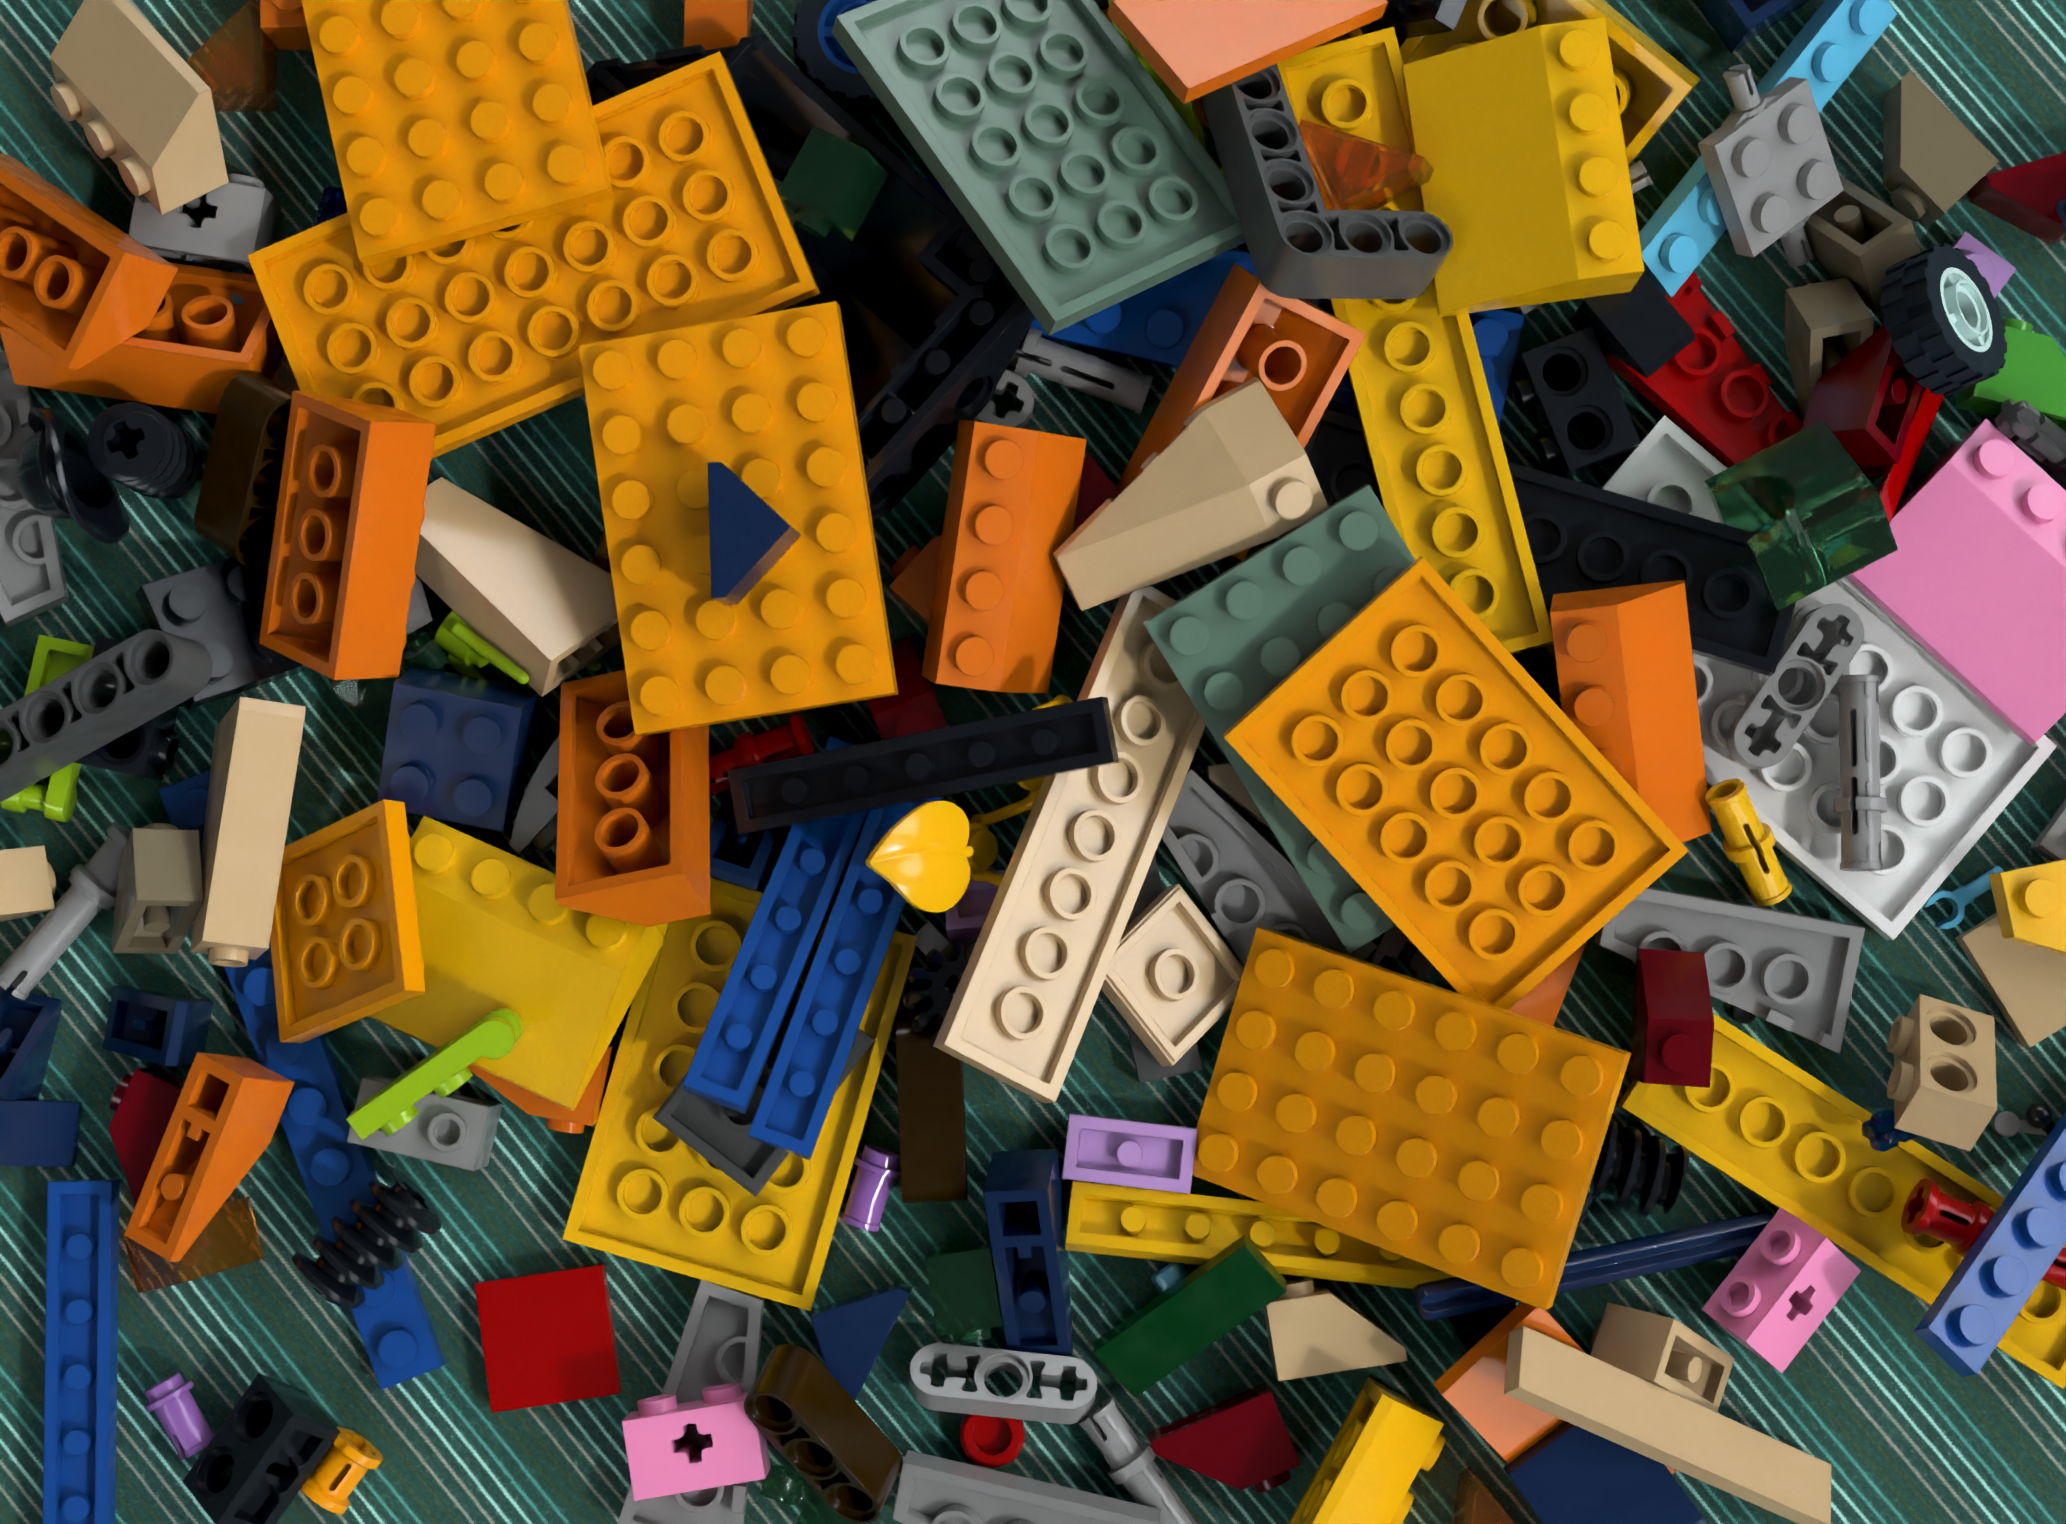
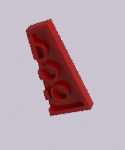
[1606,271,1838,526]

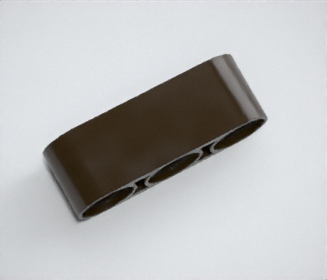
[194,370,292,566]
[895,1016,968,1204]
[744,1344,903,1524]

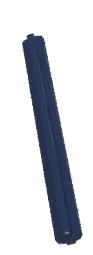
[1413,1212,1773,1321]

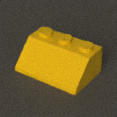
[1288,1376,1446,1524]

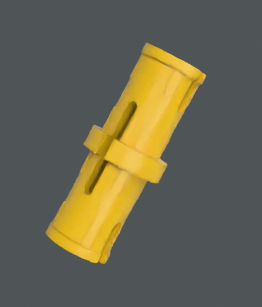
[1705,778,1792,906]

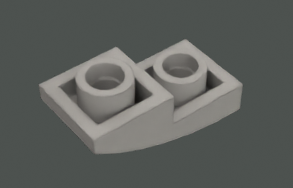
[510,736,559,856]

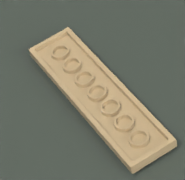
[933,586,1206,1103]

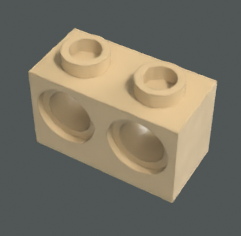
[1887,994,1997,1151]

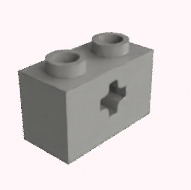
[128,174,282,275]

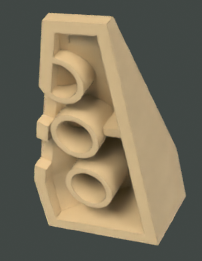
[1053,377,1329,611]

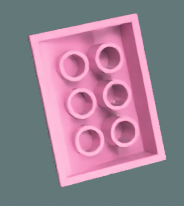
[1844,418,2066,745]

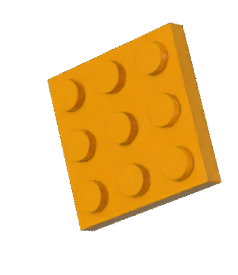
[270,799,426,1044]

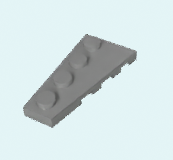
[617,1280,764,1524]

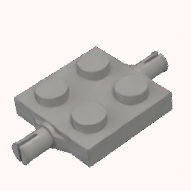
[1698,64,1844,267]

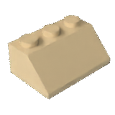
[50,0,229,215]

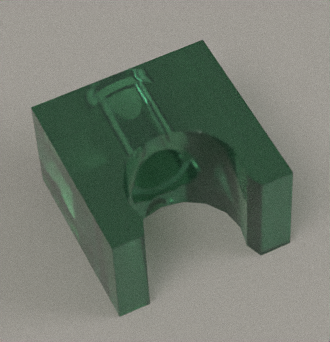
[1705,420,1898,611]

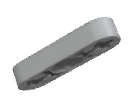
[1727,604,1864,769]
[909,1343,1097,1424]

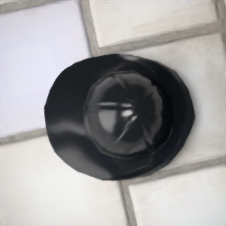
[16,407,130,544]

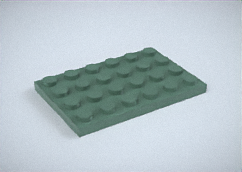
[831,0,1246,336]
[1143,484,1415,954]

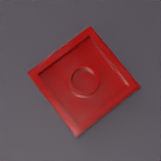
[474,1263,623,1413]

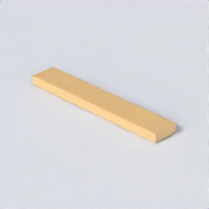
[1504,1325,1832,1524]

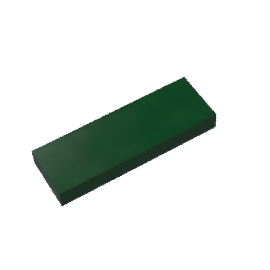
[1093,1235,1286,1397]

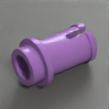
[840,1145,901,1232]
[144,1372,215,1461]

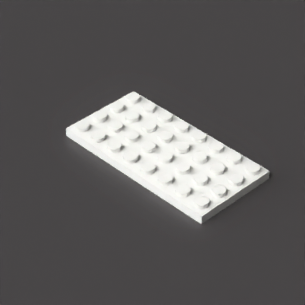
[1542,415,2057,940]

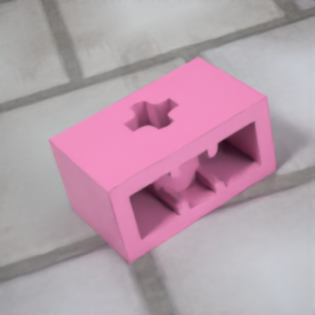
[1701,1207,1861,1373]
[622,1383,771,1501]

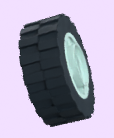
[1880,243,2007,396]

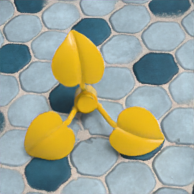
[865,695,1073,913]

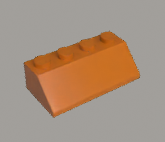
[0,153,178,371]
[0,262,284,414]
[1116,263,1366,561]
[259,391,436,680]
[921,420,1087,694]
[1550,580,1712,843]
[555,669,710,927]

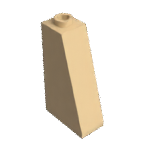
[415,477,621,697]
[190,697,306,967]

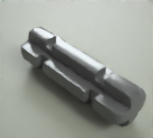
[1995,398,2066,473]

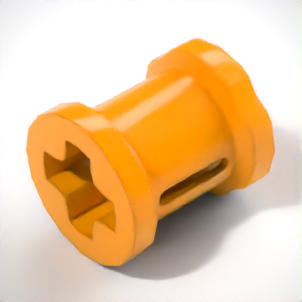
[301,1426,384,1515]

